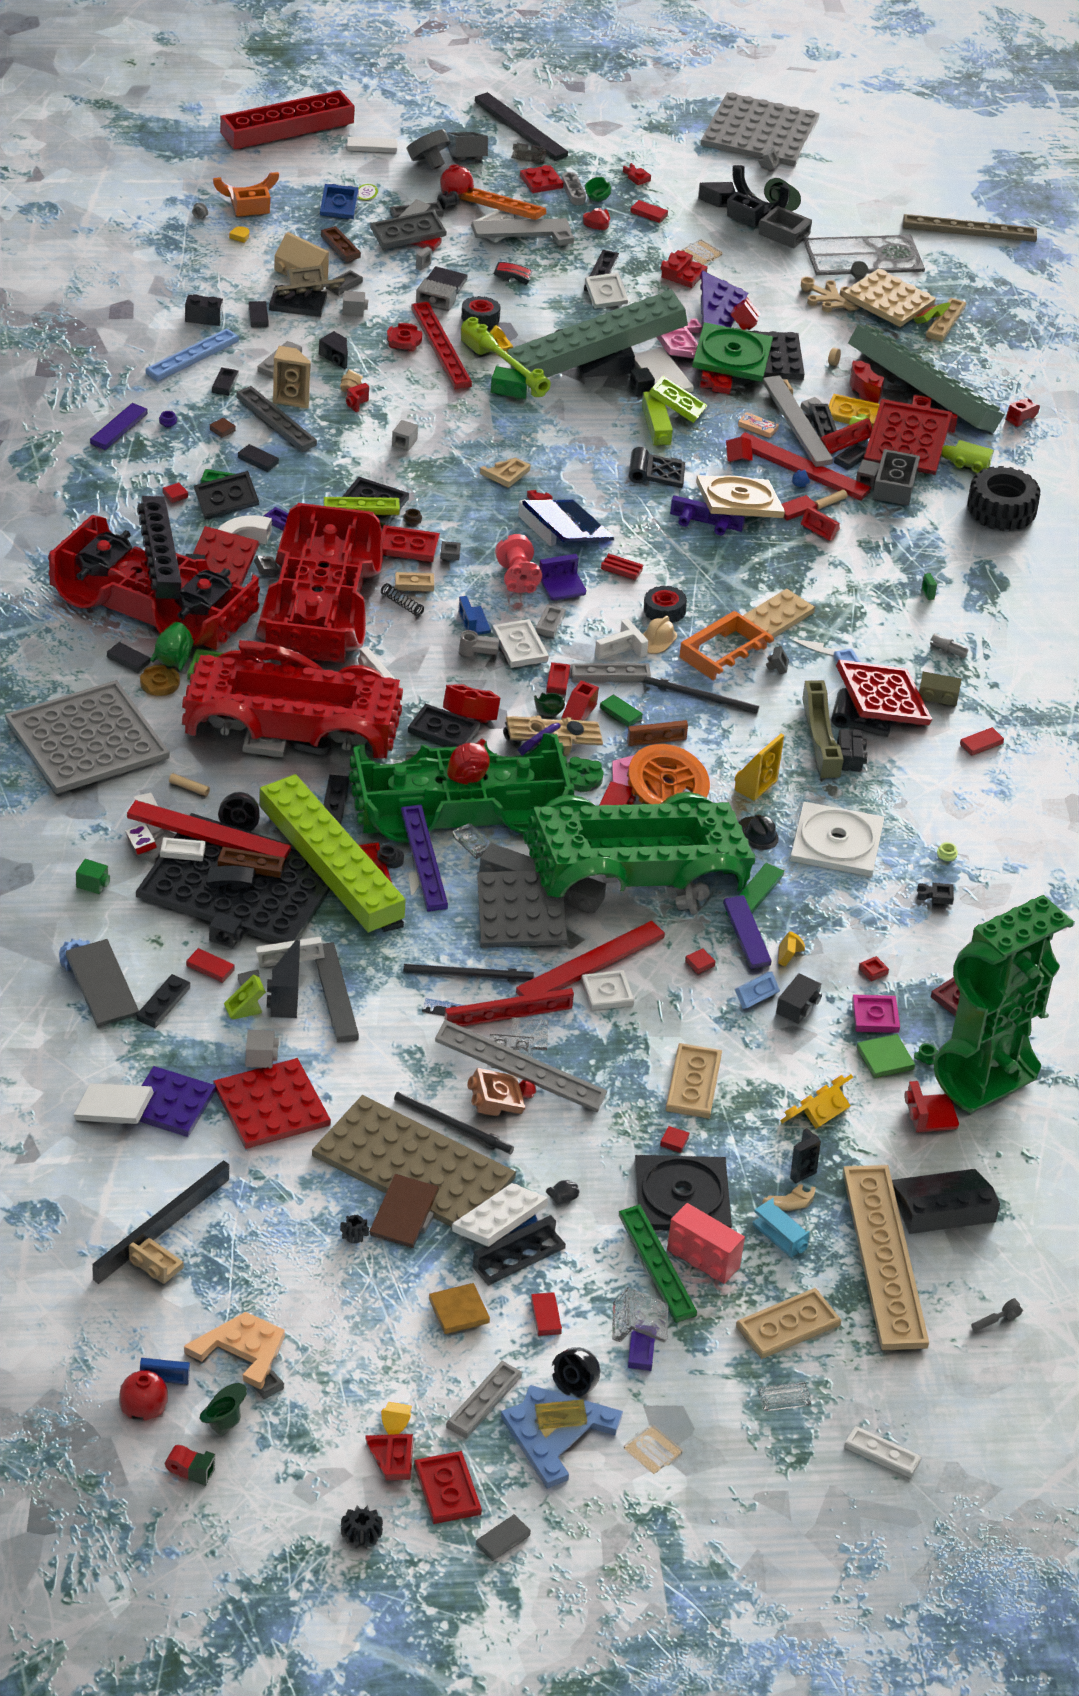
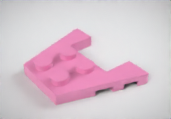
[656,318,702,358]

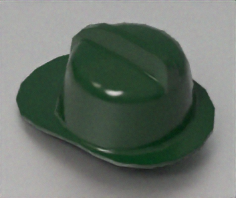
[764,178,801,211]
[199,1383,247,1436]

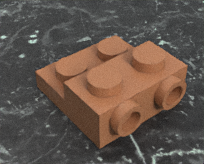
[467,1068,525,1116]

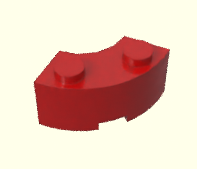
[850,360,884,404]
[443,684,501,723]

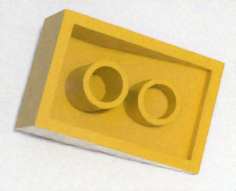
[734,733,784,801]

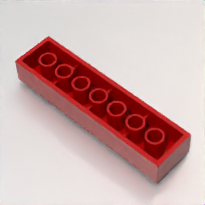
[220,90,355,149]

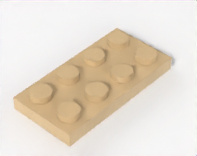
[743,589,815,638]

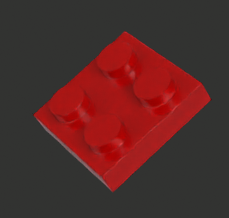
[520,165,564,193]

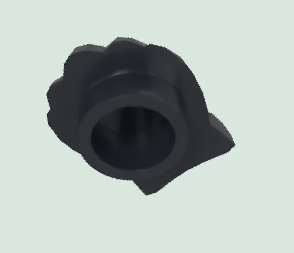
[545,1180,580,1204]

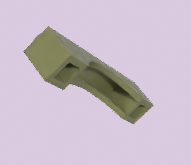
[802,680,843,778]

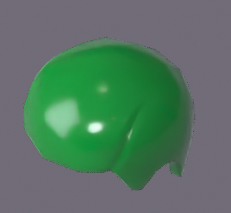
[585,177,611,202]

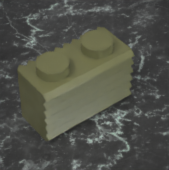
[919,671,962,707]

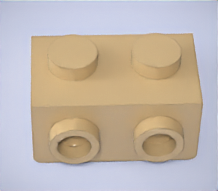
[129,1238,184,1284]

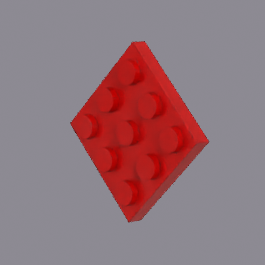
[193,526,259,587]

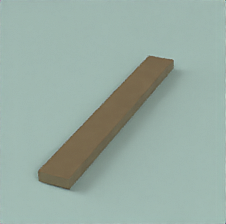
[903,214,1037,242]

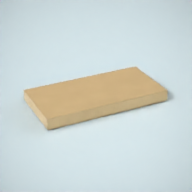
[666,1043,722,1119]
[736,1287,842,1359]

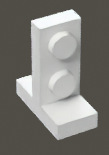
[595,619,648,660]

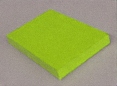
[648,376,707,423]

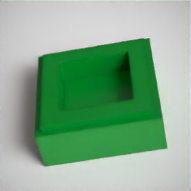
[921,573,937,600]

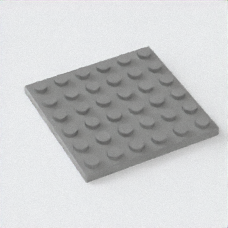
[701,92,820,167]
[5,680,170,794]

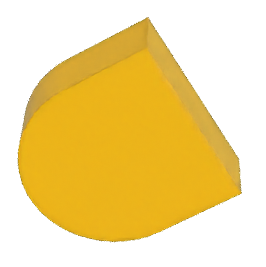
[229,226,250,243]

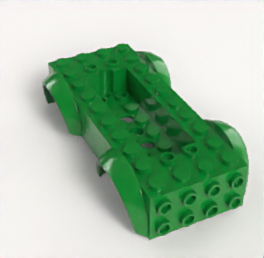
[349,733,574,842]
[524,792,756,898]
[934,894,1075,1114]

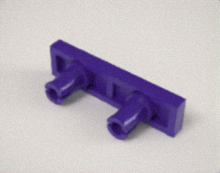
[670,495,745,536]

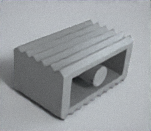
[416,278,457,311]
[245,1030,279,1069]

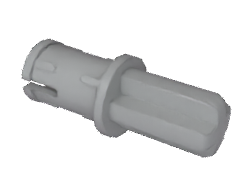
[930,633,969,658]

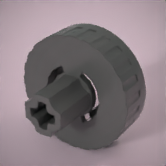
[406,129,451,170]

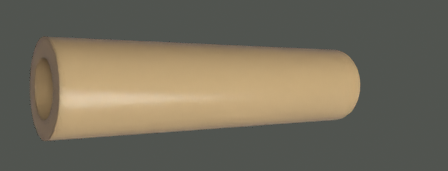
[814,490,847,510]
[169,773,210,797]

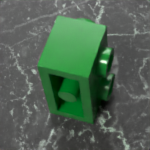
[490,366,530,399]

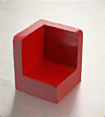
[726,437,753,462]

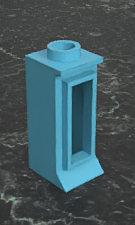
[752,1197,810,1258]

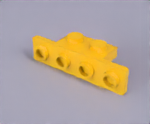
[780,1074,854,1129]

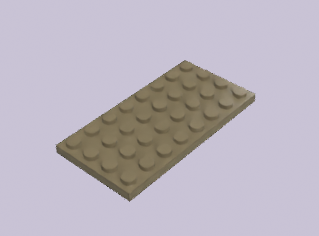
[312,1095,516,1227]

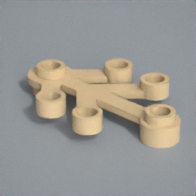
[800,276,860,312]

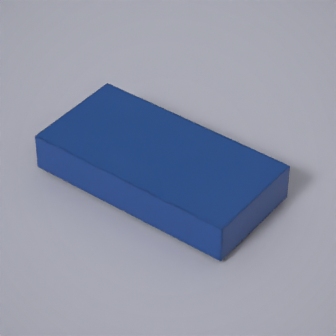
[140,1358,190,1385]

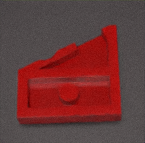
[365,1434,414,1480]

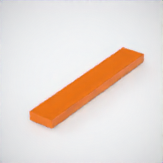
[458,187,547,220]

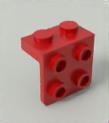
[904,1081,959,1132]

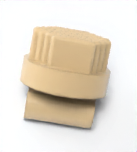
[340,369,363,393]

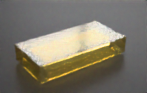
[535,1399,587,1430]

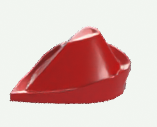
[583,208,610,230]

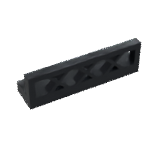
[472,1215,566,1286]

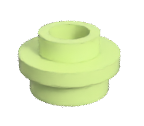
[937,842,958,861]

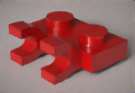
[700,370,732,394]

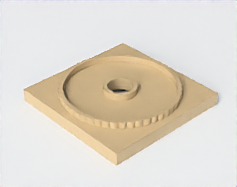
[696,475,785,518]

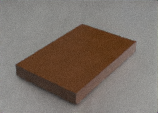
[369,1174,439,1248]

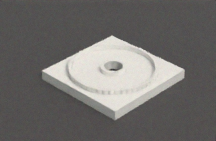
[790,802,884,877]

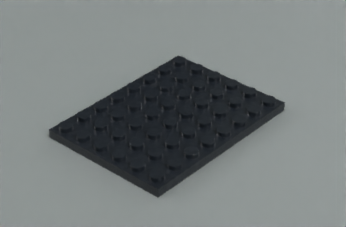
[136,813,331,943]

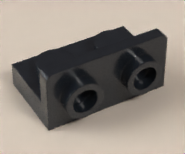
[790,1128,821,1184]

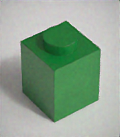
[76,859,110,894]

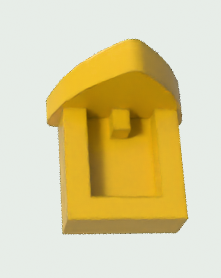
[490,325,513,356]
[778,931,805,967]
[381,1401,412,1435]

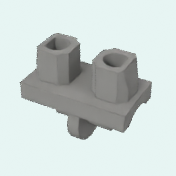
[675,881,710,915]

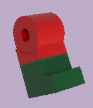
[164,1445,215,1486]

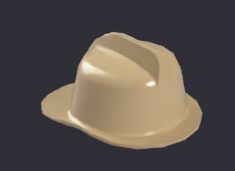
[643,616,677,654]

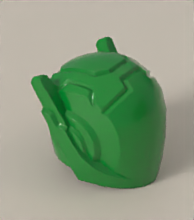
[150,622,194,671]

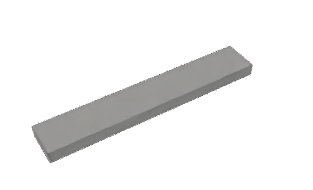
[471,218,571,238]

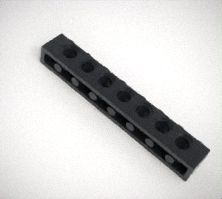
[137,496,182,599]

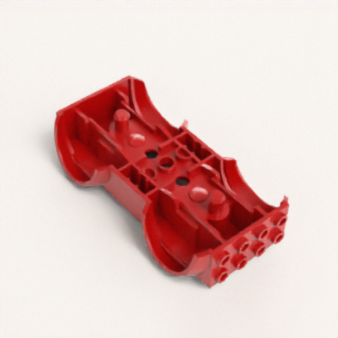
[255,503,383,663]

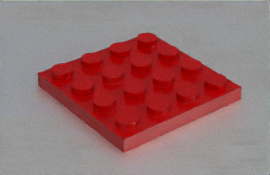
[864,399,953,475]
[836,660,932,726]
[213,1058,331,1149]

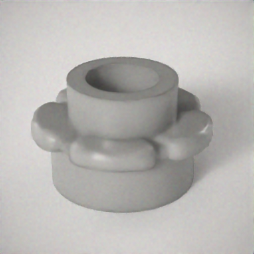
[192,203,208,219]

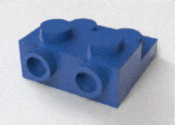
[320,184,359,219]

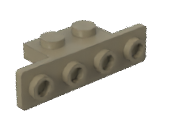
[273,265,345,296]

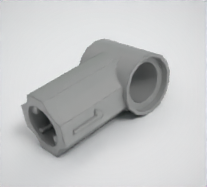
[459,630,499,657]

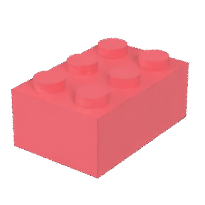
[667,1203,745,1284]

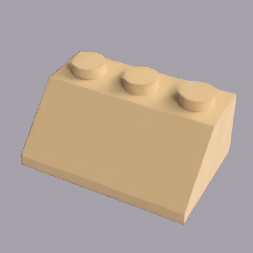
[274,232,329,280]
[273,346,311,409]

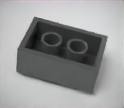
[872,449,920,506]

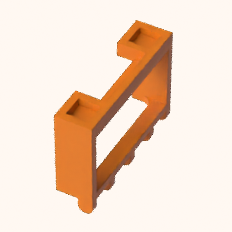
[679,610,774,681]

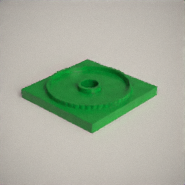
[692,322,773,382]

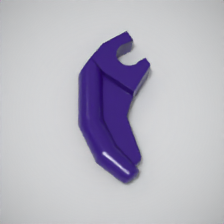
[517,723,561,756]

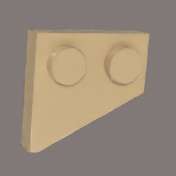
[480,457,531,488]

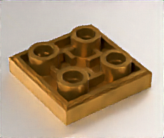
[429,1283,490,1334]

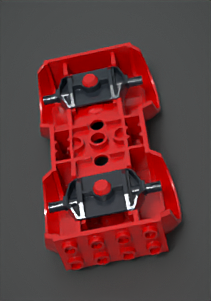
[48,515,260,650]

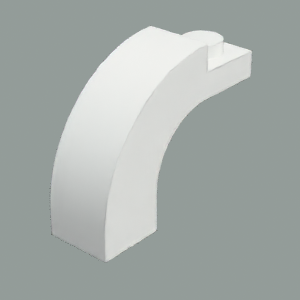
[218,515,272,544]

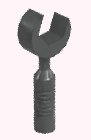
[971,1298,1024,1332]

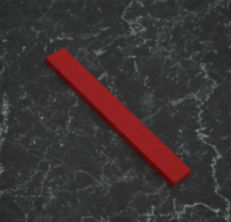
[411,302,472,389]
[740,432,871,501]
[127,800,291,859]
[516,920,665,996]

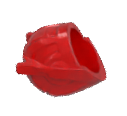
[447,738,490,785]

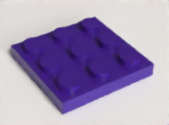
[139,1066,216,1137]

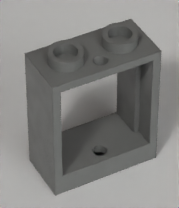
[758,206,812,249]

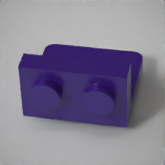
[539,554,587,601]

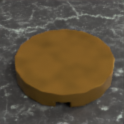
[140,665,180,696]

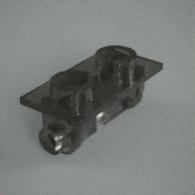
[511,142,547,164]

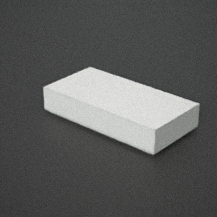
[160,838,205,861]

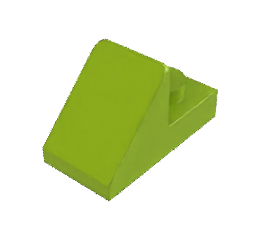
[224,974,266,1020]

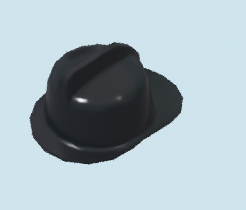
[738,814,779,850]

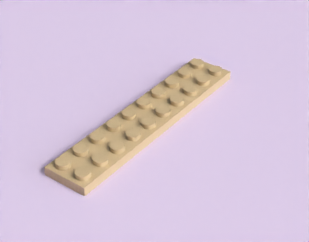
[842,1165,929,1350]

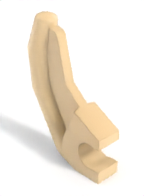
[762,1184,816,1212]

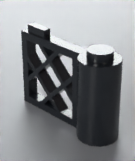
[629,447,686,488]
[831,688,892,737]

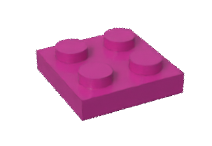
[852,994,900,1033]

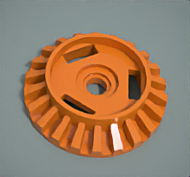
[627,744,710,804]

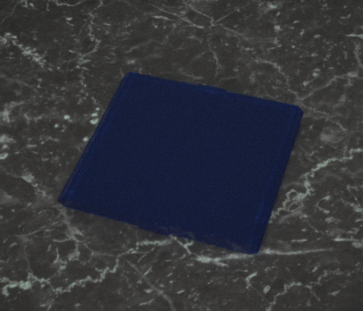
[522,499,614,542]

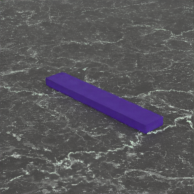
[401,805,448,912]

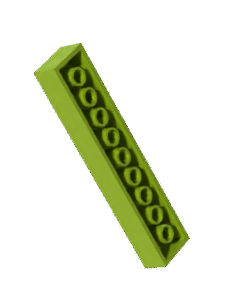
[259,774,406,932]

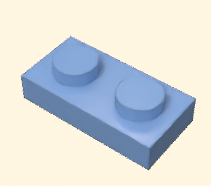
[735,971,780,1009]

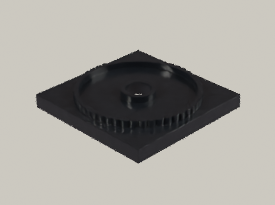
[634,1155,732,1231]

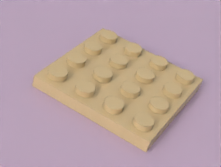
[842,269,936,327]

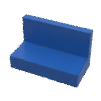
[458,596,491,635]

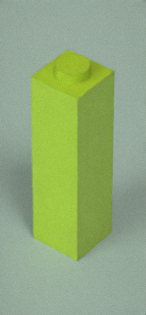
[642,392,673,446]

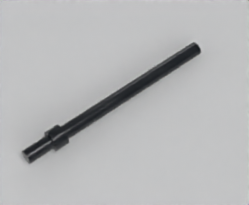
[643,675,760,713]
[403,964,534,982]
[394,1092,514,1155]

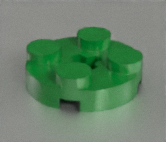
[566,757,604,792]

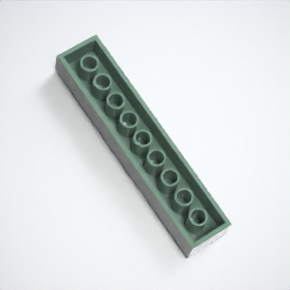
[507,289,688,377]
[848,324,1005,433]

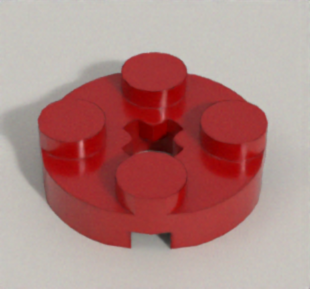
[387,323,423,351]

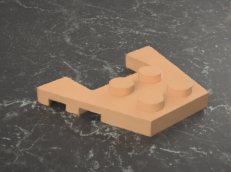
[184,1312,285,1389]

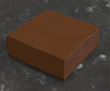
[209,418,236,438]

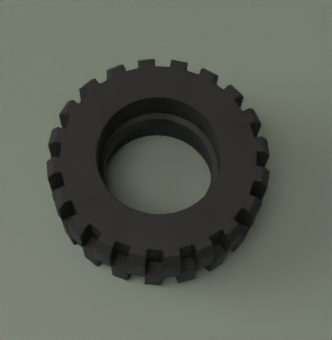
[967,466,1041,531]

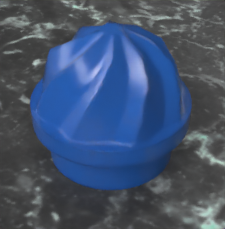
[792,470,810,487]

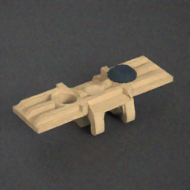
[506,715,603,756]

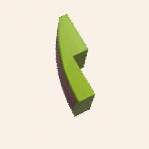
[913,302,951,324]

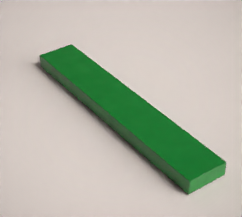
[619,1204,697,1323]

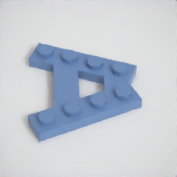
[501,1385,623,1489]

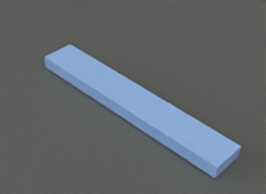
[145,329,239,382]

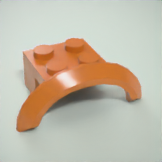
[213,172,280,217]

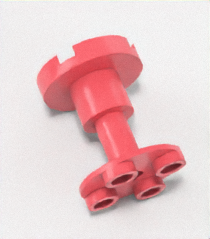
[495,534,542,593]

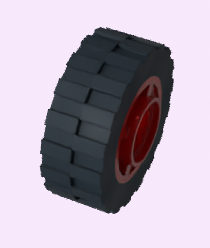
[461,296,501,328]
[644,586,687,623]

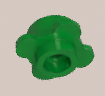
[914,1043,938,1065]

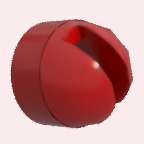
[519,1080,536,1099]

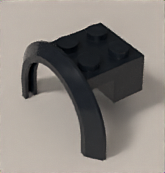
[727,165,789,228]

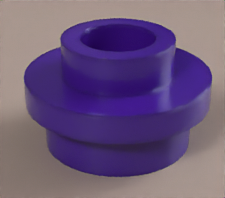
[159,411,177,427]

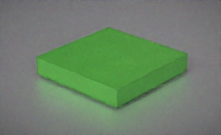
[857,1034,915,1078]

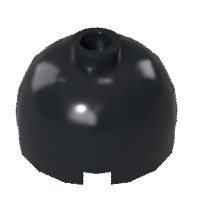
[218,792,260,832]
[552,1347,601,1397]

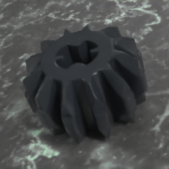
[341,1505,383,1549]

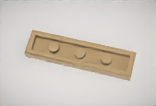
[926,298,966,342]

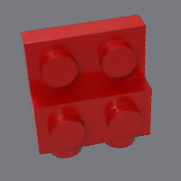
[660,250,708,288]

